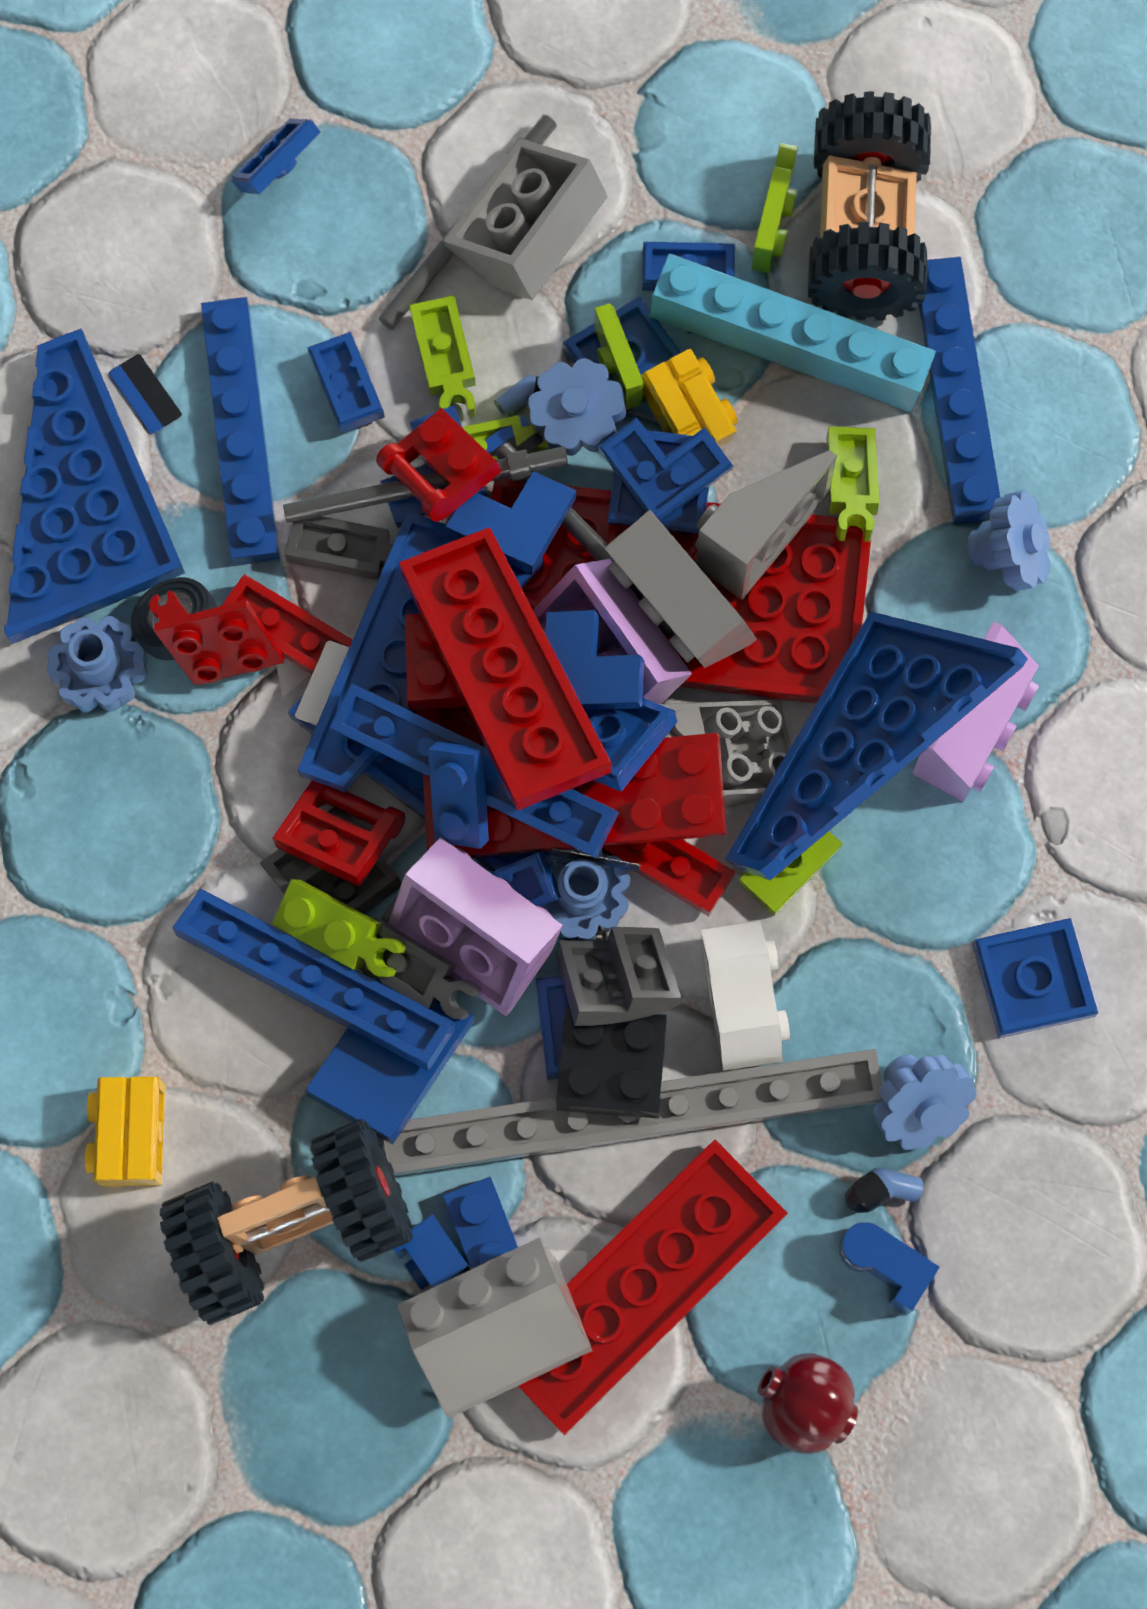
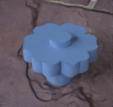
[528,358,626,456]
[968,491,1050,591]
[47,616,148,712]
[540,848,631,941]
[873,1055,977,1150]

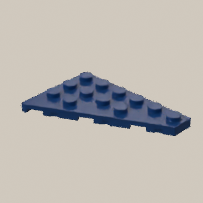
[4,328,185,644]
[725,611,1028,880]

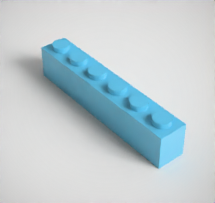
[649,253,936,413]

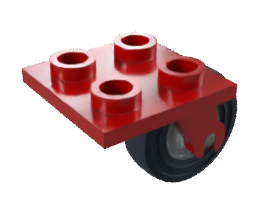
[131,577,284,686]

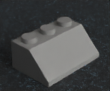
[443,138,608,301]
[605,510,757,668]
[397,1237,592,1418]

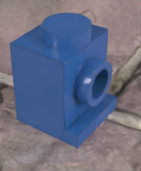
[393,1215,471,1290]

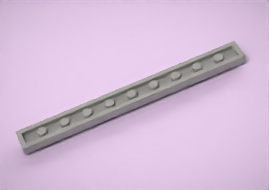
[377,1049,883,1176]

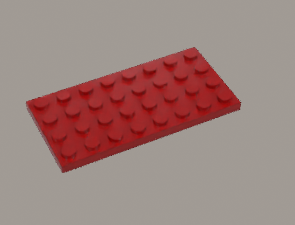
[491,478,872,704]

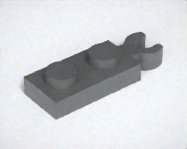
[285,516,393,580]
[360,916,482,1019]

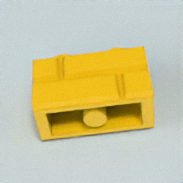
[641,349,738,447]
[85,1077,166,1187]

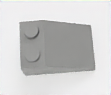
[695,450,837,600]

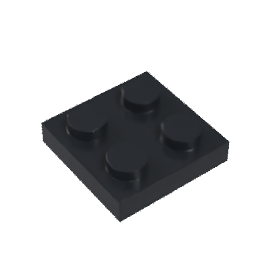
[556,1007,667,1119]

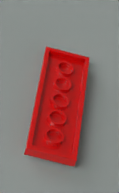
[399,527,612,811]
[423,733,727,858]
[518,1139,788,1436]

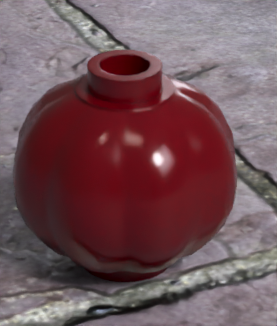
[757,1353,858,1454]

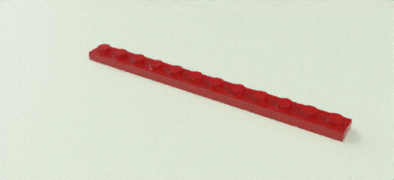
[221,574,736,917]

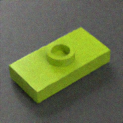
[595,303,644,410]
[738,831,843,916]

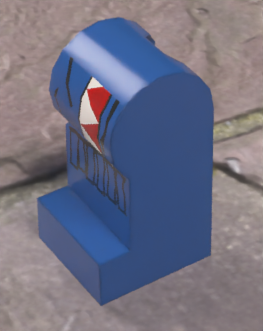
[839,1222,940,1315]

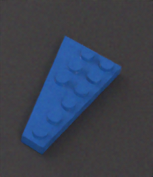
[297,511,543,792]

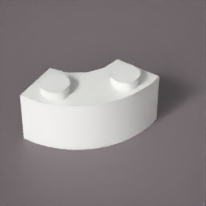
[701,921,790,1071]

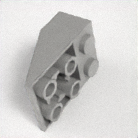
[660,700,791,808]

